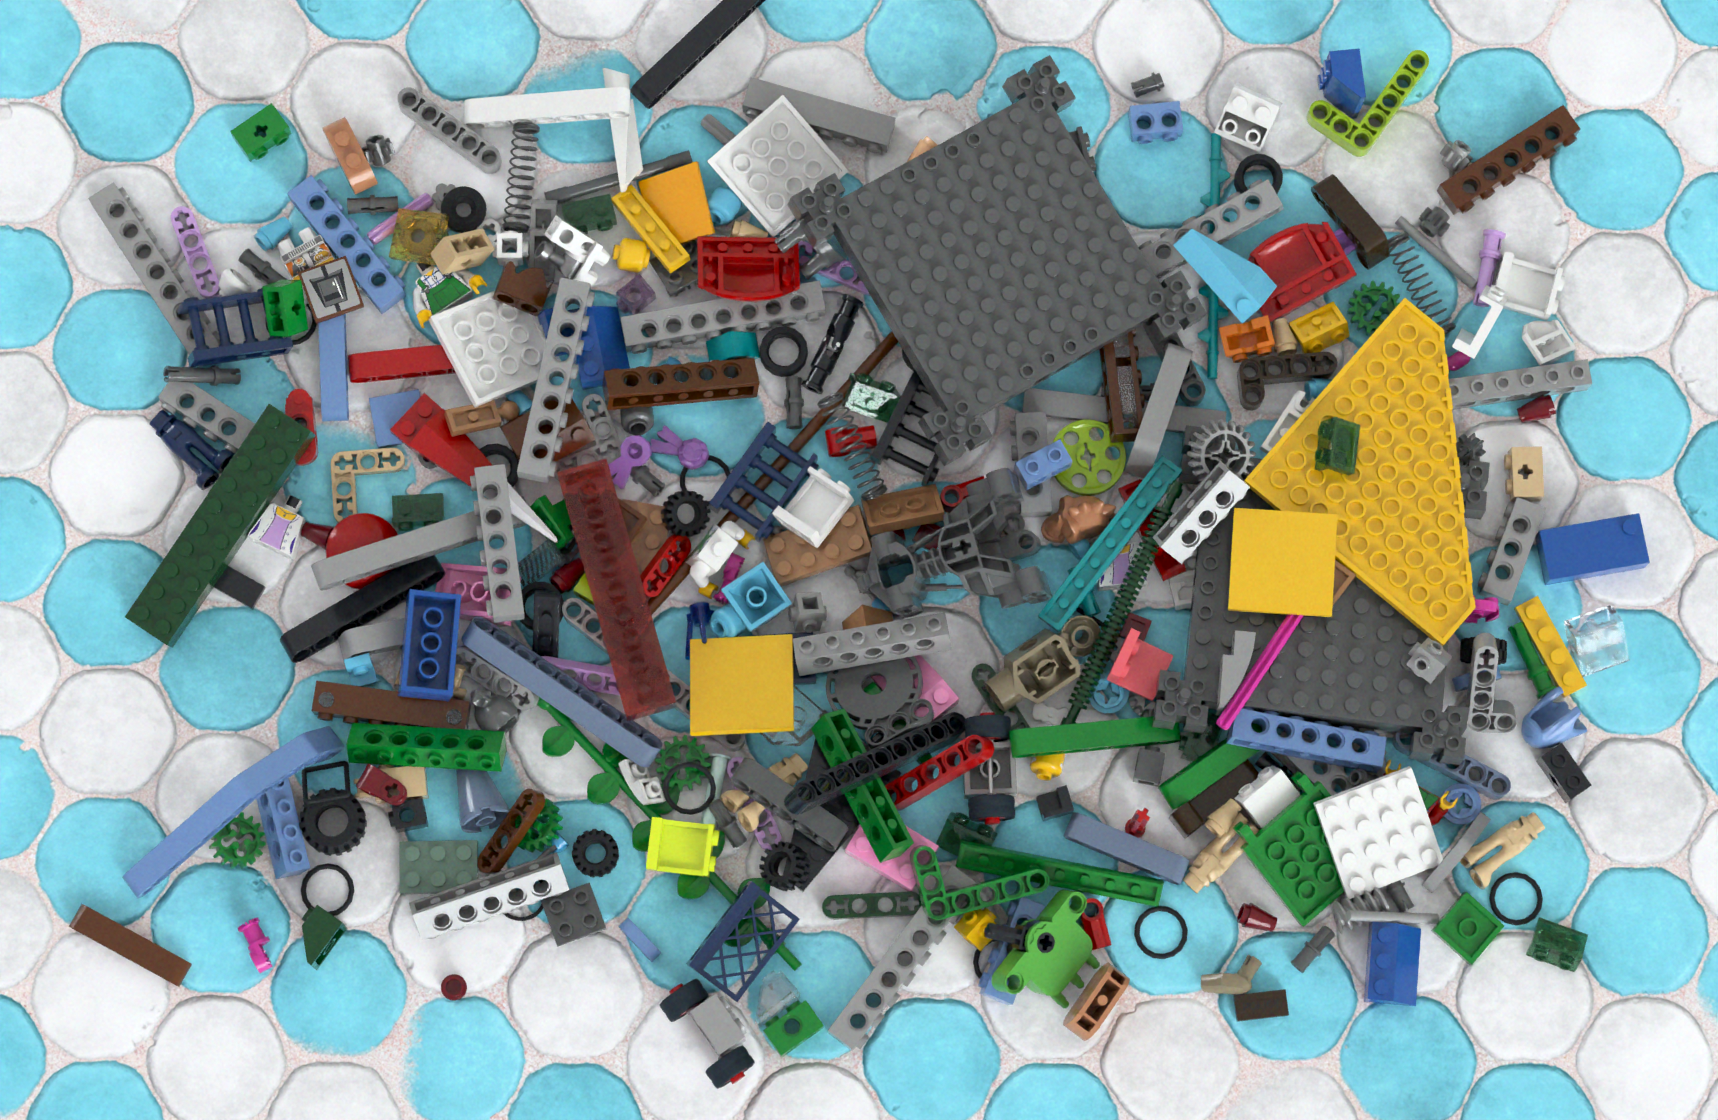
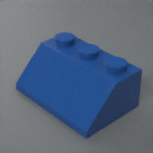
[1318,48,1366,119]
[567,306,630,390]
[1364,922,1421,1006]

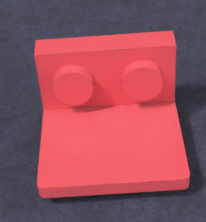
[1106,628,1173,701]

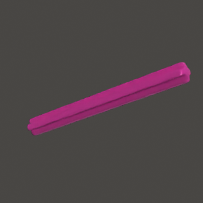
[1216,614,1304,730]

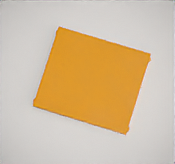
[638,161,715,244]

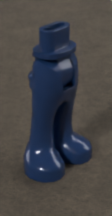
[150,410,234,490]

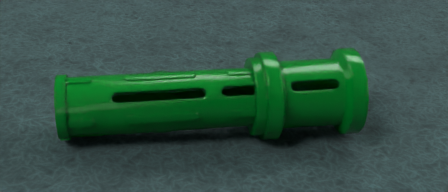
[1508,622,1557,699]

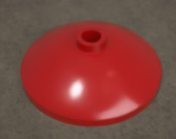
[326,513,398,590]

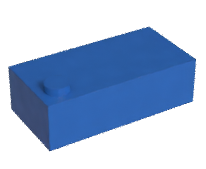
[1535,513,1650,585]
[398,589,461,701]

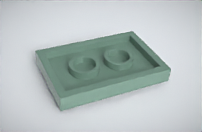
[399,840,478,894]

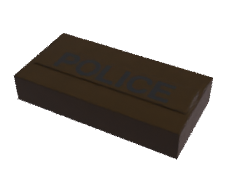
[1233,989,1289,1022]

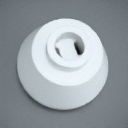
[218,268,251,296]

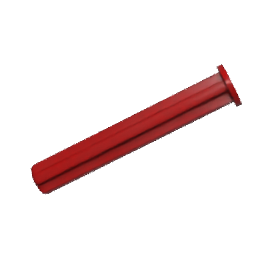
[1125,808,1150,838]

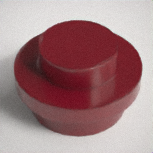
[441,974,467,1001]

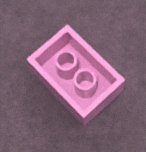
[845,825,939,892]

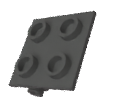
[649,240,698,297]
[541,882,606,947]

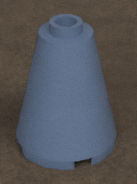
[456,769,510,833]

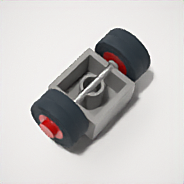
[963,712,1017,825]
[660,979,755,1089]

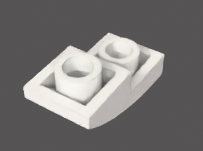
[618,759,666,805]

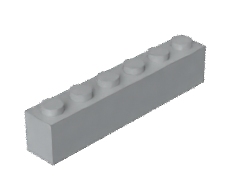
[742,77,896,153]

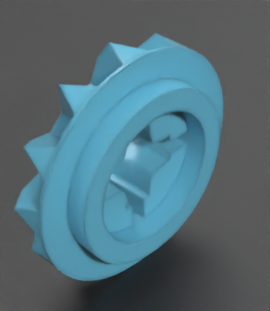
[1088,673,1129,714]

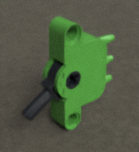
[984,889,1100,1008]

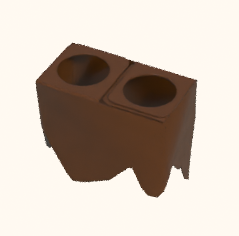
[492,261,554,316]

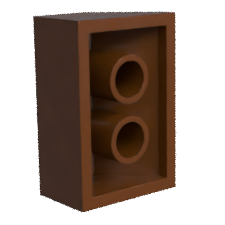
[500,399,596,462]

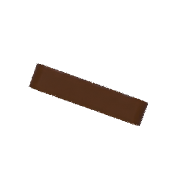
[69,904,192,987]

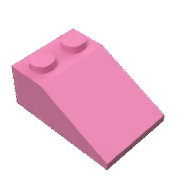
[435,563,521,626]
[871,655,959,722]

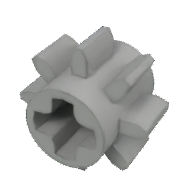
[1440,140,1473,171]

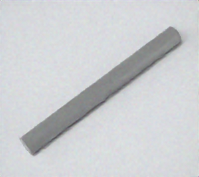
[1395,216,1477,289]
[1345,910,1439,924]

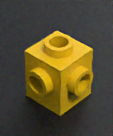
[954,907,997,951]

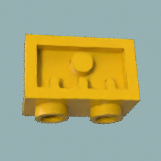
[1289,301,1350,354]

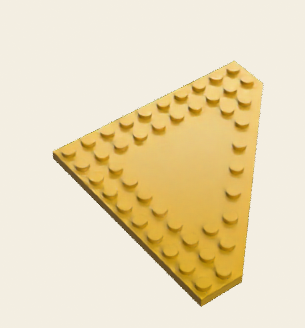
[1244,298,1476,646]

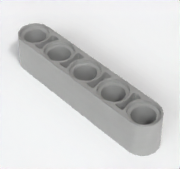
[397,87,502,174]

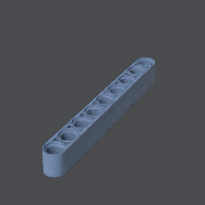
[461,616,663,767]

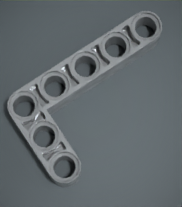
[1124,343,1193,478]

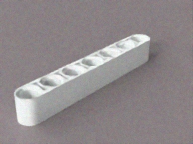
[464,87,630,129]

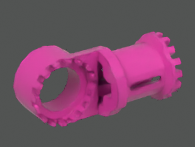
[713,553,745,604]
[238,917,273,973]

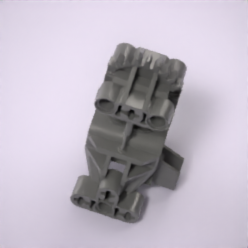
[856,468,1052,618]

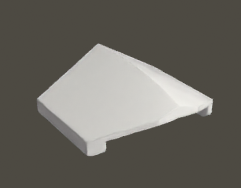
[1522,320,1576,366]

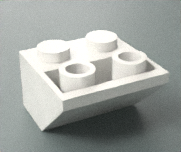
[1214,83,1282,153]

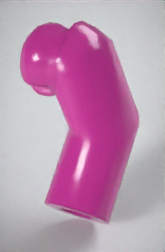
[1447,351,1471,371]

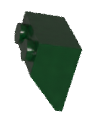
[302,905,347,970]

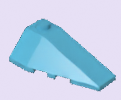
[1173,228,1277,323]

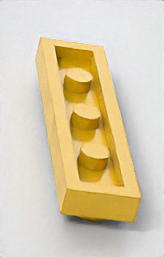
[611,184,691,273]
[1514,596,1587,698]

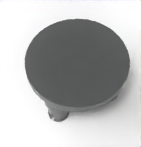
[775,219,847,280]

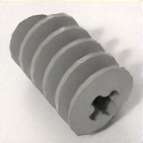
[1332,887,1390,934]

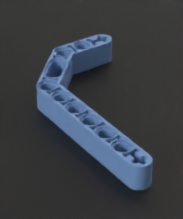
[122,726,345,898]

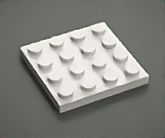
[707,95,849,238]
[429,291,561,408]
[1313,766,1443,899]

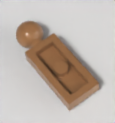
[444,400,520,437]

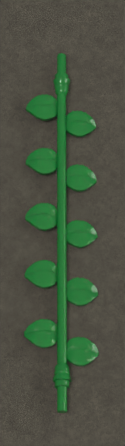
[527,693,802,971]

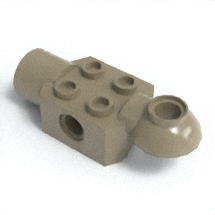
[984,615,1101,712]

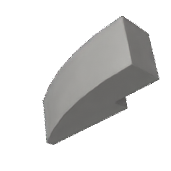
[529,199,558,281]
[1217,630,1256,711]

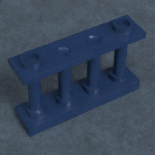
[177,288,293,367]
[709,422,819,542]

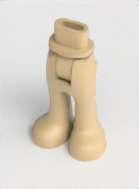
[720,753,808,832]
[1183,812,1259,893]
[1459,812,1545,889]

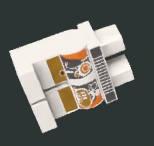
[278,227,335,306]

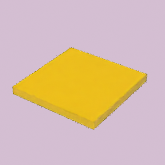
[1228,508,1338,617]
[690,634,794,736]

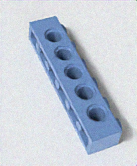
[287,175,406,314]
[1226,707,1387,773]

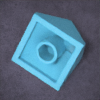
[721,562,792,632]

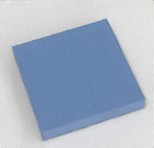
[369,389,421,449]

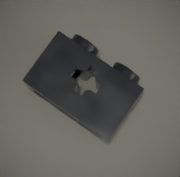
[1536,743,1591,803]

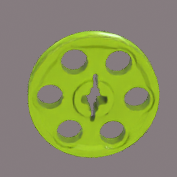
[1053,419,1126,496]

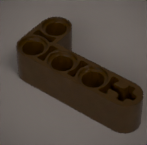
[1311,174,1390,270]
[1237,352,1338,411]
[1169,759,1259,839]

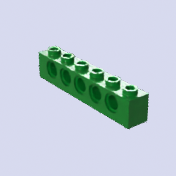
[811,708,914,863]
[346,723,507,772]

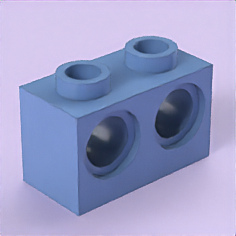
[1128,101,1183,144]
[1014,439,1072,491]

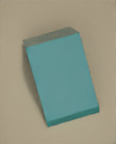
[706,331,760,362]

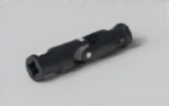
[802,294,864,394]

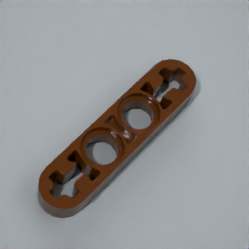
[478,789,545,874]

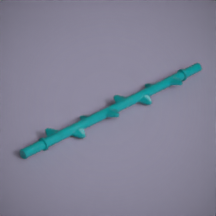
[1198,133,1230,379]

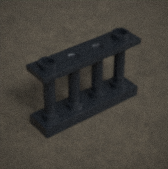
[871,369,940,486]

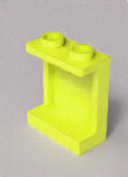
[646,817,719,877]

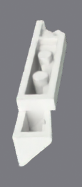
[603,68,643,193]

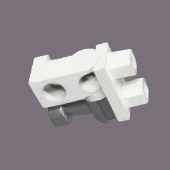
[534,215,610,286]

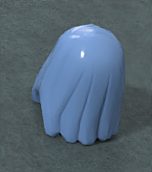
[1521,686,1587,749]

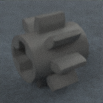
[362,135,395,166]
[1419,206,1450,238]
[1456,433,1486,465]

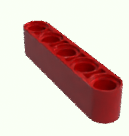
[348,345,456,383]
[885,735,994,810]

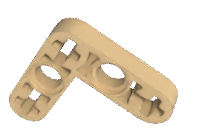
[331,448,405,523]

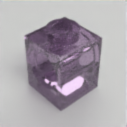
[616,274,656,315]

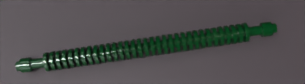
[1060,480,1183,725]

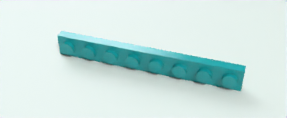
[1038,455,1183,632]

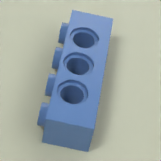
[257,778,310,879]
[978,897,1046,1005]

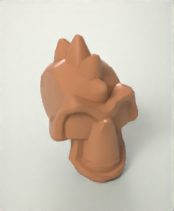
[1041,495,1116,544]

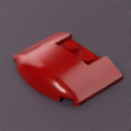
[1248,222,1357,323]
[697,236,800,302]

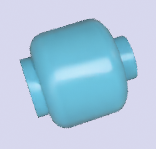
[707,187,741,225]
[710,603,747,638]

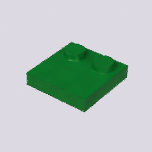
[1431,892,1504,965]

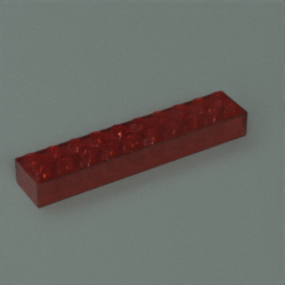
[557,459,677,721]

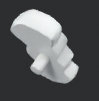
[1032,701,1069,725]

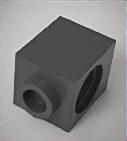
[1133,746,1165,787]

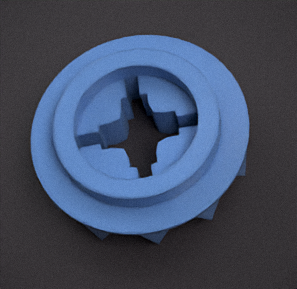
[1440,783,1481,825]

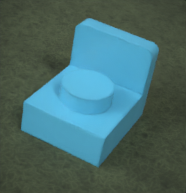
[344,653,377,687]

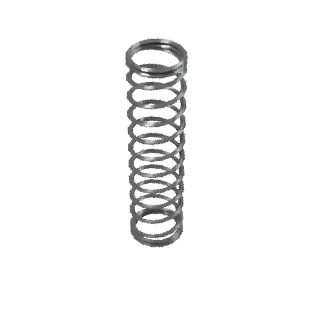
[502,122,540,233]
[1388,232,1456,334]
[817,392,887,501]

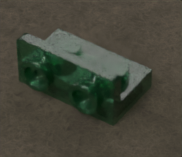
[561,194,617,235]
[842,373,901,423]
[1315,417,1360,475]
[392,493,445,531]
[1178,712,1222,762]
[936,812,997,856]
[1526,917,1588,972]

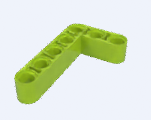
[1307,50,1429,157]

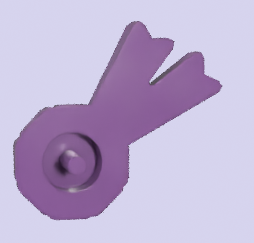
[651,425,709,470]
[598,435,652,489]

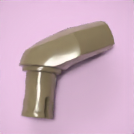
[1201,955,1262,995]

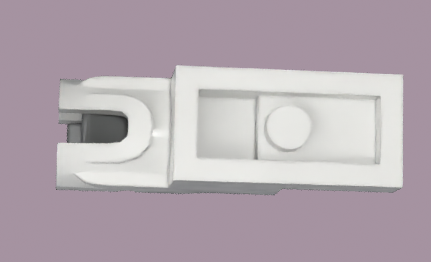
[1260,391,1315,454]

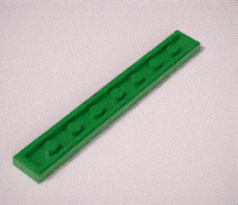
[956,840,1164,907]

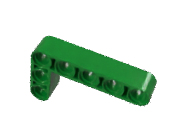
[910,845,1049,920]

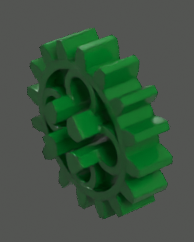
[1347,281,1400,336]
[655,735,711,792]
[515,798,563,853]
[209,812,266,869]

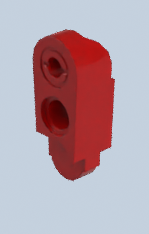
[285,389,318,466]

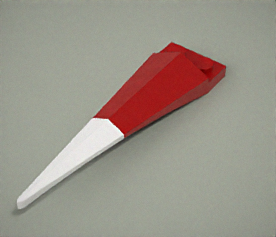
[390,393,558,543]

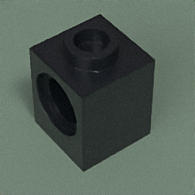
[388,798,429,833]

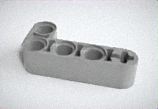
[338,618,405,664]
[1466,633,1517,733]

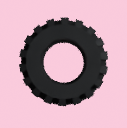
[299,788,367,856]

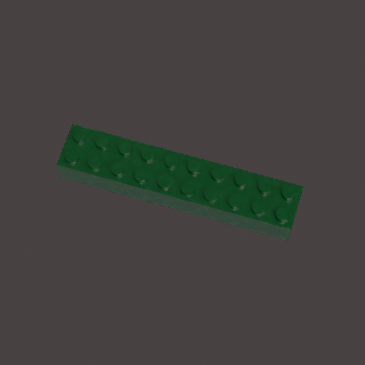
[125,404,316,648]

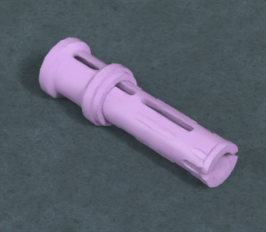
[1473,229,1506,307]

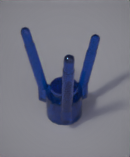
[685,602,720,660]

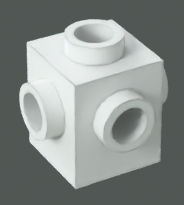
[492,231,529,268]

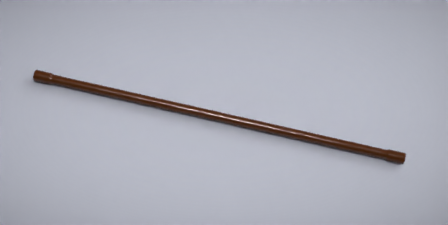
[623,331,898,636]

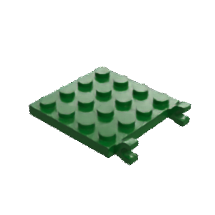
[1233,771,1344,927]

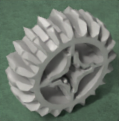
[1187,419,1256,482]

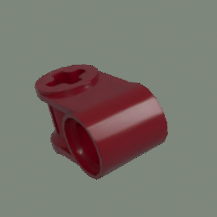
[355,764,407,806]

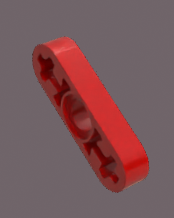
[636,535,691,597]

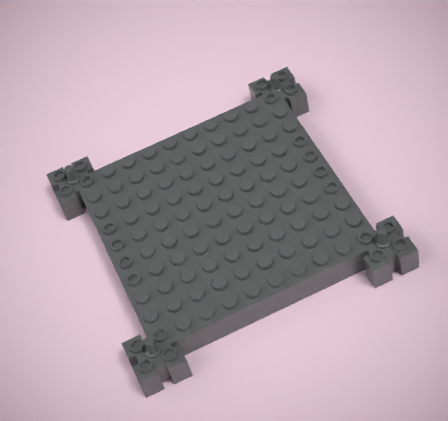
[787,55,1207,466]
[1152,425,1490,765]

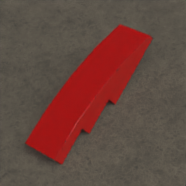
[1118,479,1186,581]

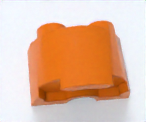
[1219,315,1275,363]

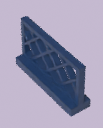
[686,881,800,1002]

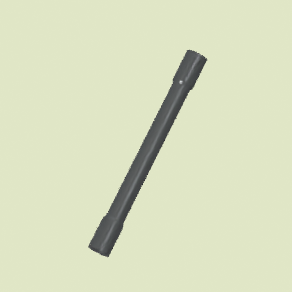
[544,150,693,204]

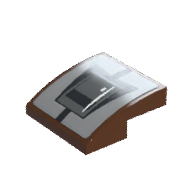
[298,256,364,324]

